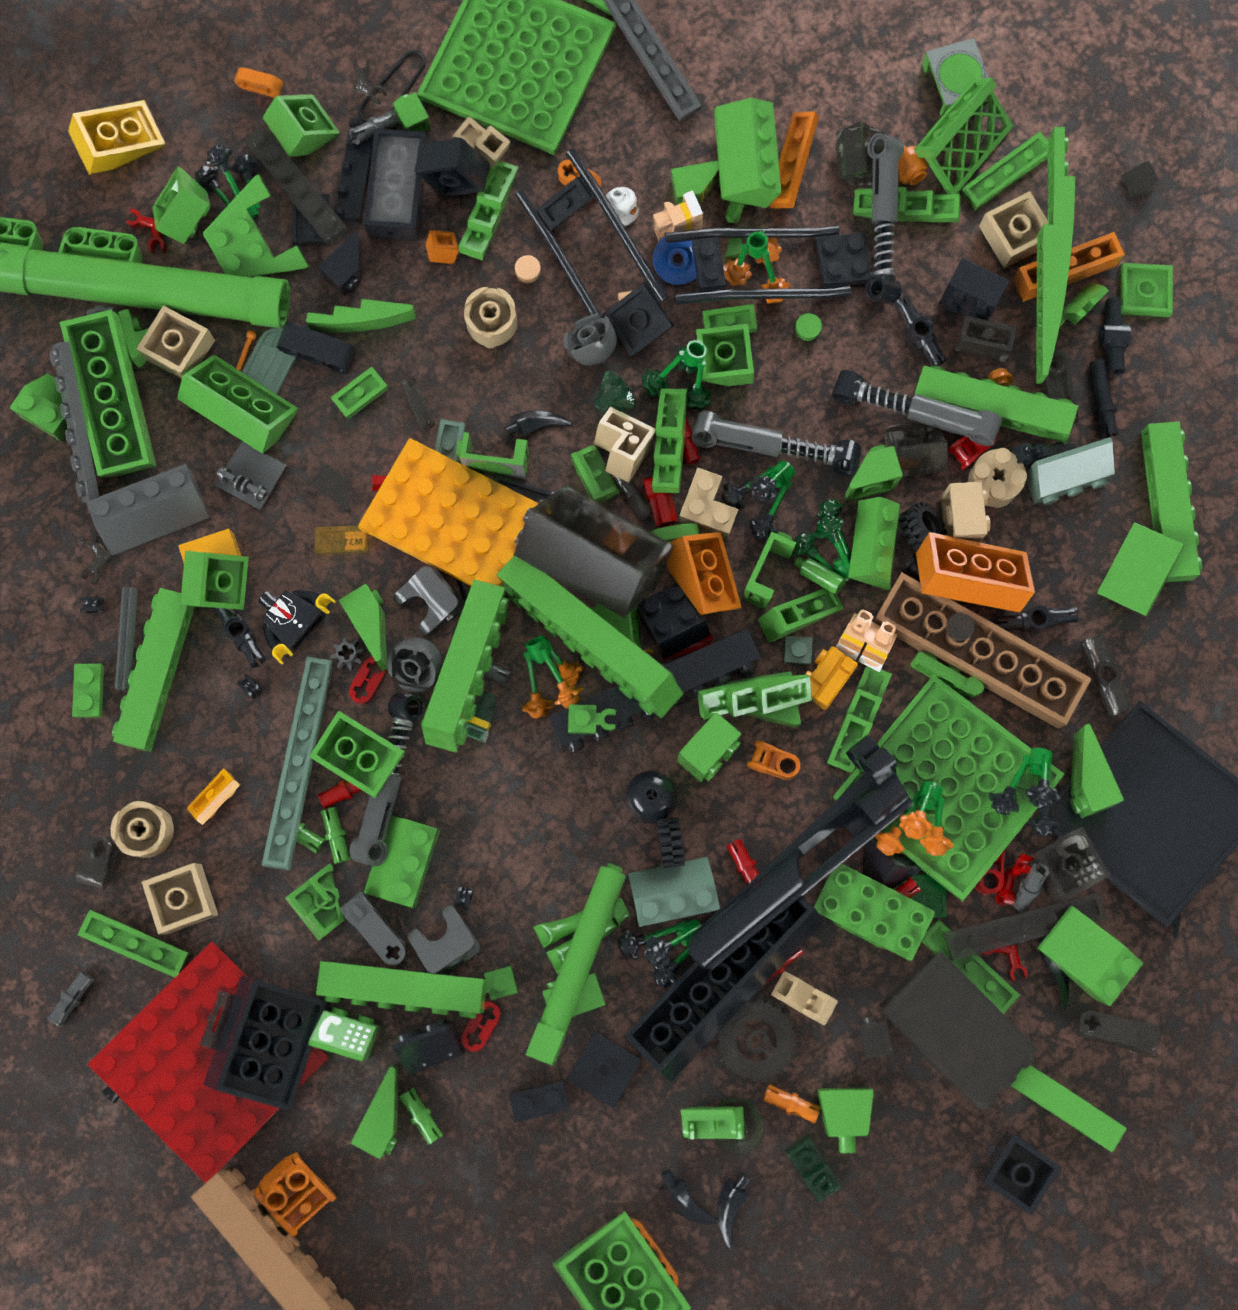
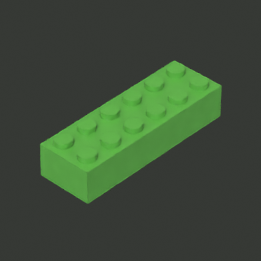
[60,310,157,479]
[422,579,510,753]

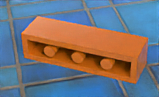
[1013,232,1125,302]

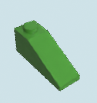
[339,584,387,671]
[757,589,844,643]
[351,1065,399,1159]

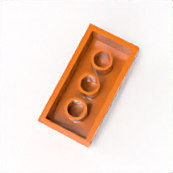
[916,532,1035,612]

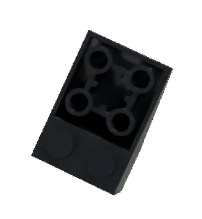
[391,1019,465,1075]

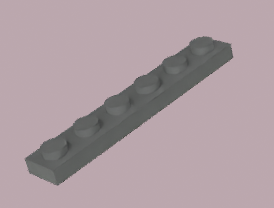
[603,0,702,122]
[50,342,99,502]

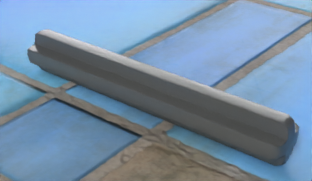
[115,587,138,691]

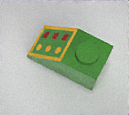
[671,161,720,205]

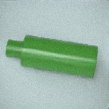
[794,557,846,595]

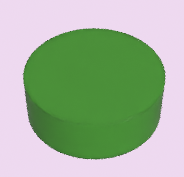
[795,313,822,341]

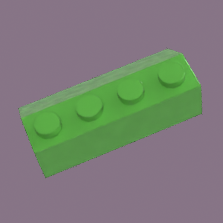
[714,98,781,208]
[177,355,298,454]

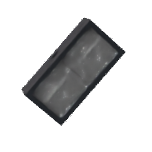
[364,128,428,241]

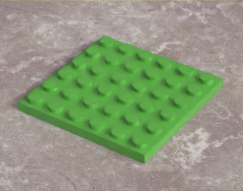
[417,0,616,155]
[833,675,1065,902]

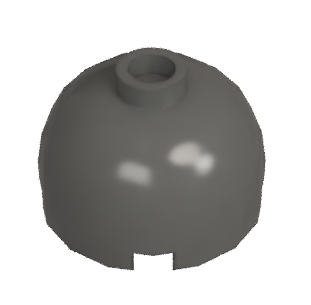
[563,314,617,366]
[387,638,443,692]

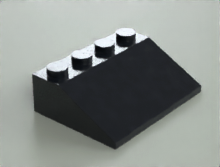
[203,975,328,1111]

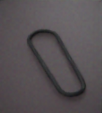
[359,50,426,123]

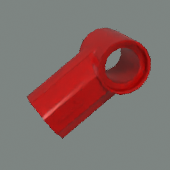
[642,477,678,528]

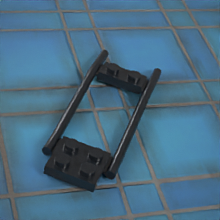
[515,148,674,357]
[664,225,874,305]

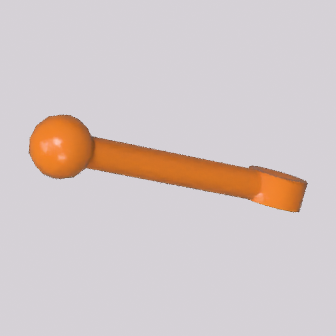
[236,330,256,371]

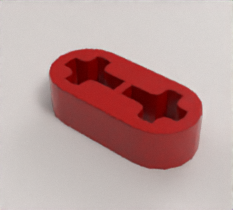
[349,657,388,705]
[461,1002,501,1052]

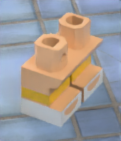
[653,191,703,241]
[835,609,897,672]

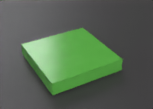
[1119,263,1173,317]

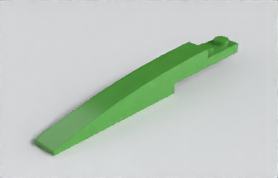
[1036,127,1075,384]

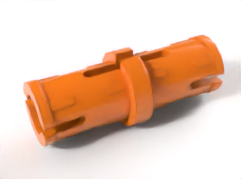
[762,1084,821,1123]

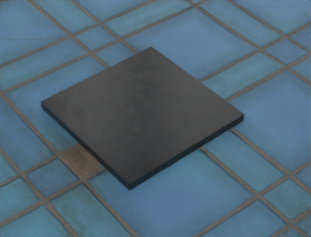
[1048,701,1238,928]

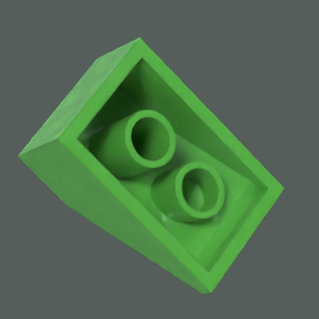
[309,711,405,798]
[1070,724,1124,819]
[1038,906,1143,1006]

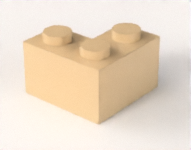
[594,407,656,483]
[679,468,738,541]

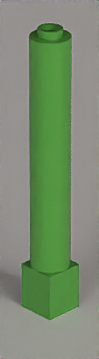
[526,863,626,1066]

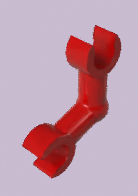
[126,209,167,254]
[995,854,1033,906]
[979,937,1028,982]

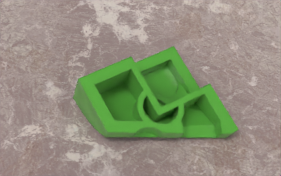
[1060,283,1109,326]
[285,863,344,941]

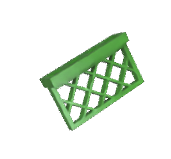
[914,78,1013,194]

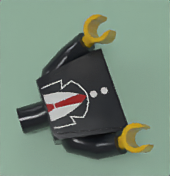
[258,590,336,664]

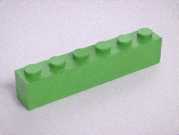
[914,366,1078,444]
[1141,422,1202,582]
[112,588,195,752]
[316,961,488,1018]

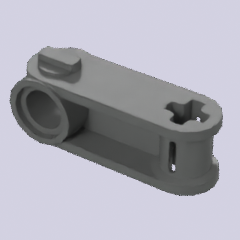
[340,891,408,965]

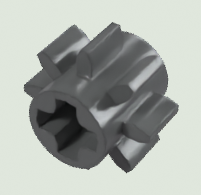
[331,637,365,672]

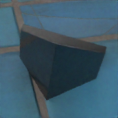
[862,837,922,889]

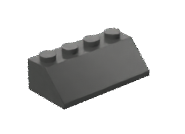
[86,464,211,557]

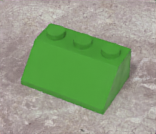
[848,497,901,590]
[364,816,440,908]

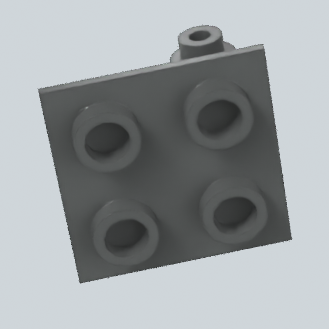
[215,441,287,510]

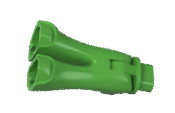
[533,897,631,974]

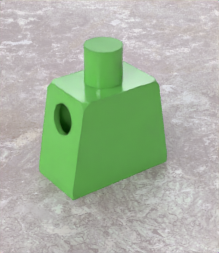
[817,1087,873,1153]

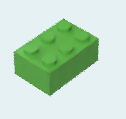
[677,712,741,783]

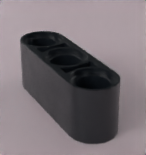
[276,322,356,374]

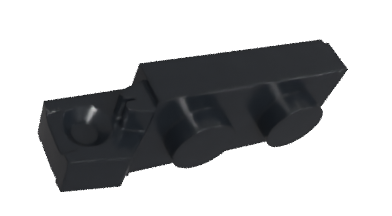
[1013,442,1077,466]

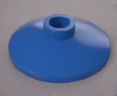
[653,237,697,285]

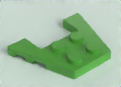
[203,175,309,277]

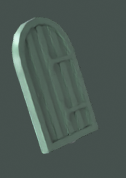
[242,328,296,395]

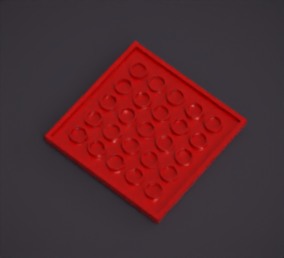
[87,942,329,1183]

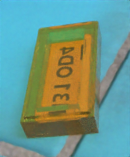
[315,526,369,555]

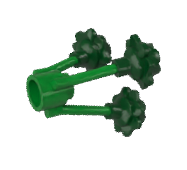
[641,340,712,409]
[792,499,851,581]

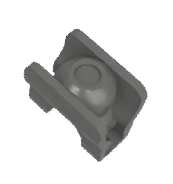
[393,566,465,637]
[407,904,481,975]

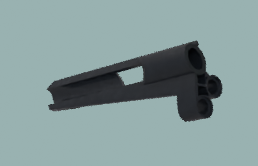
[689,735,913,970]

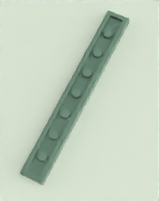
[262,657,334,871]

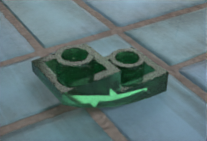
[785,1135,841,1203]

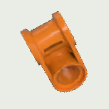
[746,740,800,781]

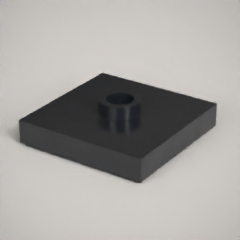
[566,1031,642,1109]

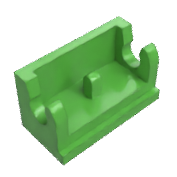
[571,445,620,506]
[681,1107,744,1139]

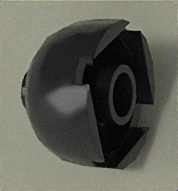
[625,771,678,824]

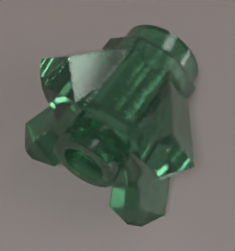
[593,371,636,415]

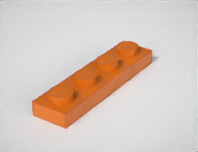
[769,112,819,208]

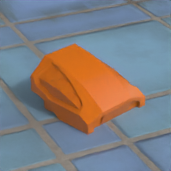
[254,1152,336,1237]

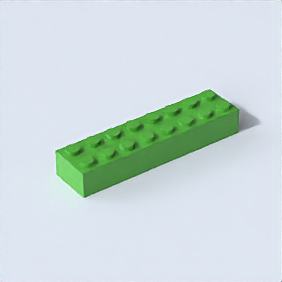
[496,552,683,718]

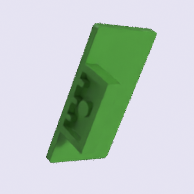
[814,864,935,961]

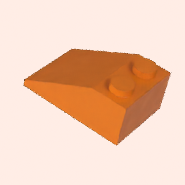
[662,532,742,615]

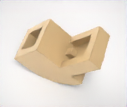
[453,117,511,168]
[771,971,838,1026]

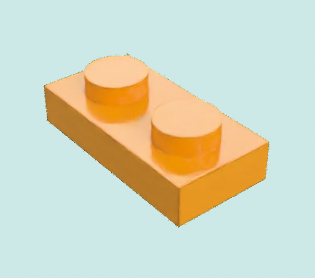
[187,768,240,825]

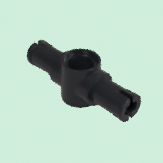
[894,295,947,366]
[1099,297,1131,375]
[995,605,1079,633]
[213,608,266,668]

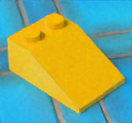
[68,100,165,174]

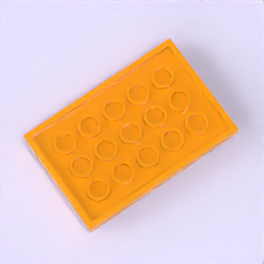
[358,438,549,586]

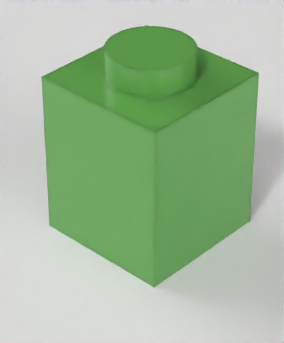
[393,92,431,132]

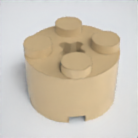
[464,287,518,348]
[968,448,1027,508]
[111,801,174,858]

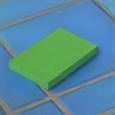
[1097,522,1185,617]

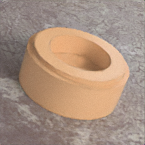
[515,255,541,283]

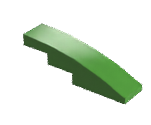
[459,160,518,260]
[853,187,961,222]
[306,299,416,333]
[652,389,687,493]
[827,666,892,773]
[698,674,812,720]
[1011,1062,1127,1153]

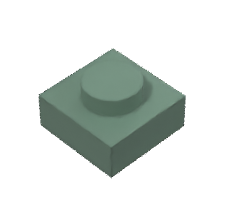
[784,636,812,665]

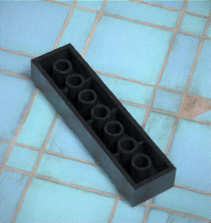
[549,629,761,754]
[624,896,824,1082]

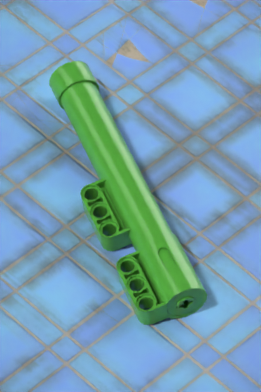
[0,217,290,329]

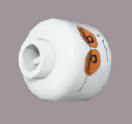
[606,187,639,226]

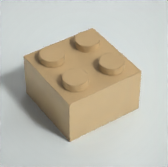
[979,191,1048,269]
[137,305,215,379]
[940,481,990,543]
[142,863,219,935]

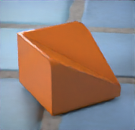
[426,230,459,264]

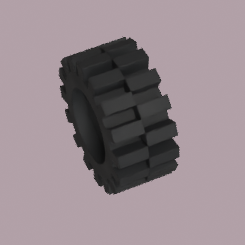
[899,501,947,550]
[656,817,685,869]

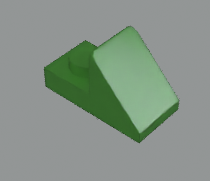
[118,309,149,368]

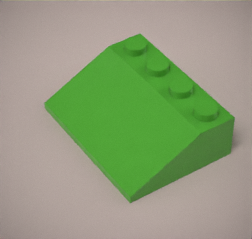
[552,1212,691,1310]

